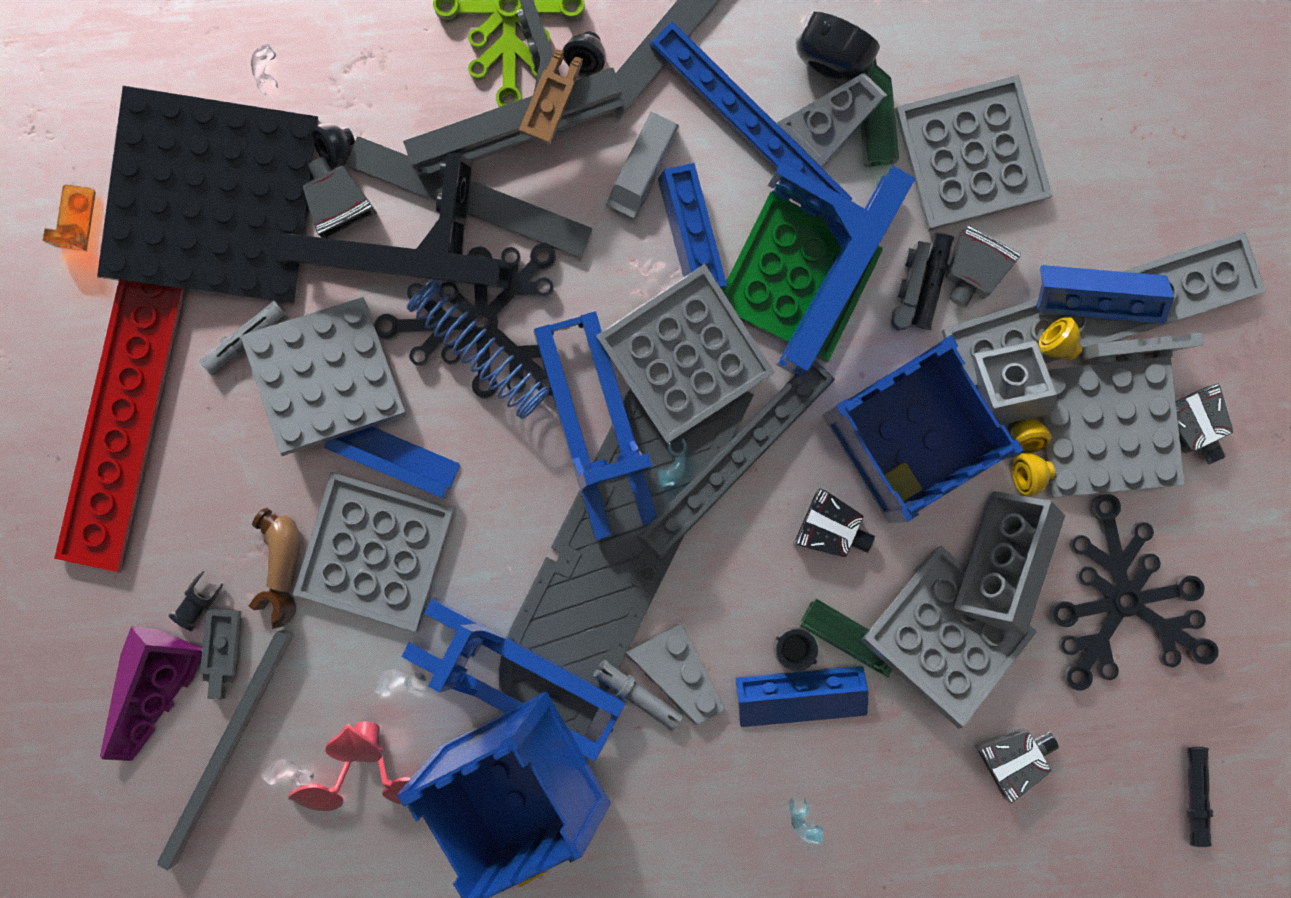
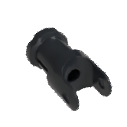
[168,571,223,632]

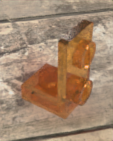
[43,185,96,252]

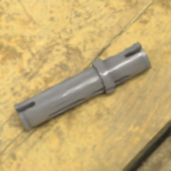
[199,301,287,376]
[593,660,683,731]

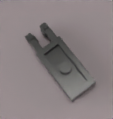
[890,241,931,331]

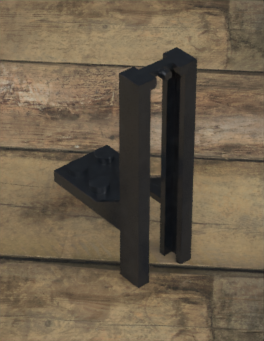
[280,152,512,289]

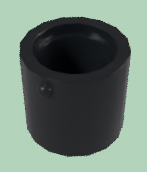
[773,627,818,671]

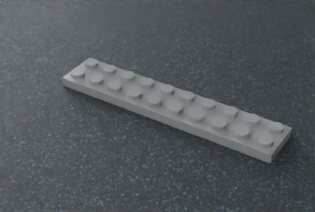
[941,232,1266,386]

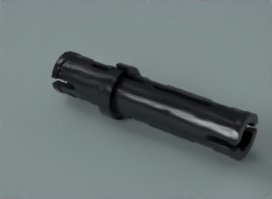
[912,233,955,330]
[1186,747,1213,847]

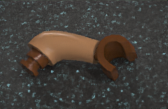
[249,507,300,629]

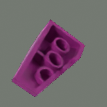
[100,626,202,761]

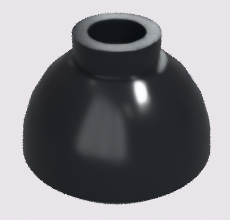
[562,31,606,75]
[312,124,355,167]

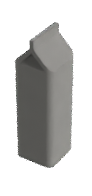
[606,112,679,219]

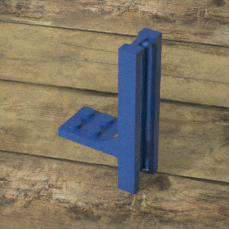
[767,161,916,377]
[533,311,657,540]
[401,599,627,761]

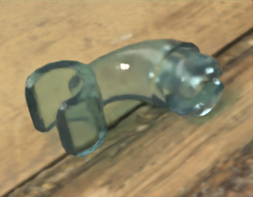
[658,439,688,486]
[788,798,823,844]

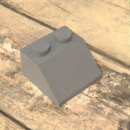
[973,341,1057,425]

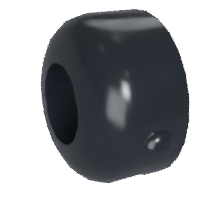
[795,11,880,82]

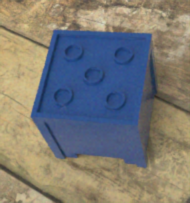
[822,335,1024,523]
[397,691,611,898]

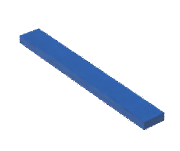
[650,21,853,200]

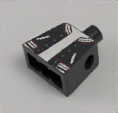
[793,488,875,557]

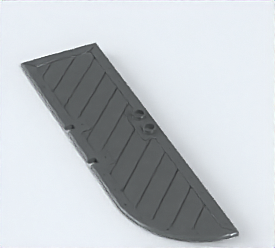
[499,388,754,736]

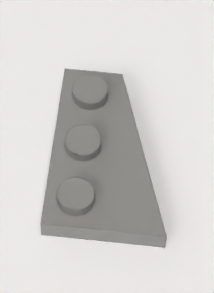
[777,73,887,167]
[1082,332,1204,365]
[624,623,725,725]

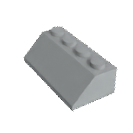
[954,491,1065,635]

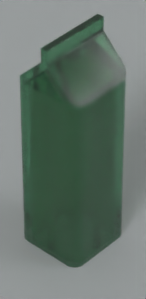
[860,59,899,167]
[798,597,893,678]

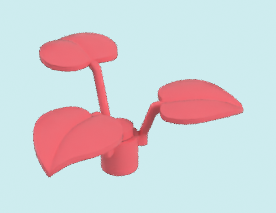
[288,721,411,811]

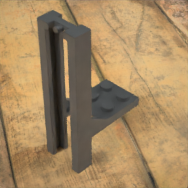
[403,0,623,180]

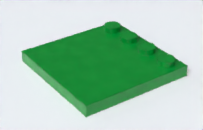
[722,192,884,363]

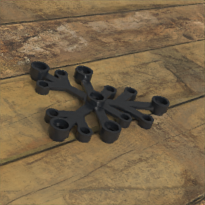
[374,244,556,399]
[1050,494,1219,691]

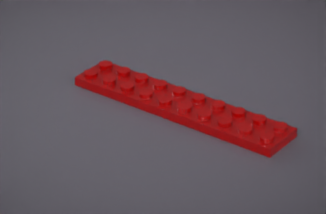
[54,281,185,572]

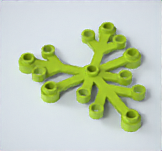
[433,0,585,107]

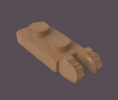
[519,49,583,145]

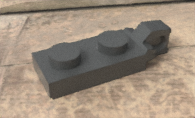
[200,609,241,700]

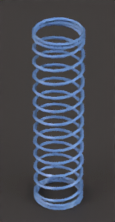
[407,279,549,419]

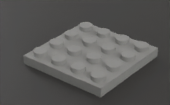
[895,75,1052,230]
[596,264,775,443]
[241,297,406,456]
[1043,356,1185,497]
[293,472,455,632]
[861,546,1037,729]

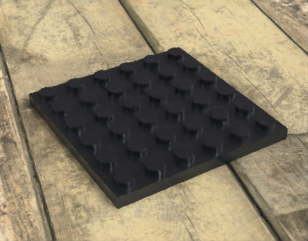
[97,85,318,305]

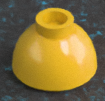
[1038,317,1083,361]
[1009,418,1052,454]
[1012,453,1055,497]

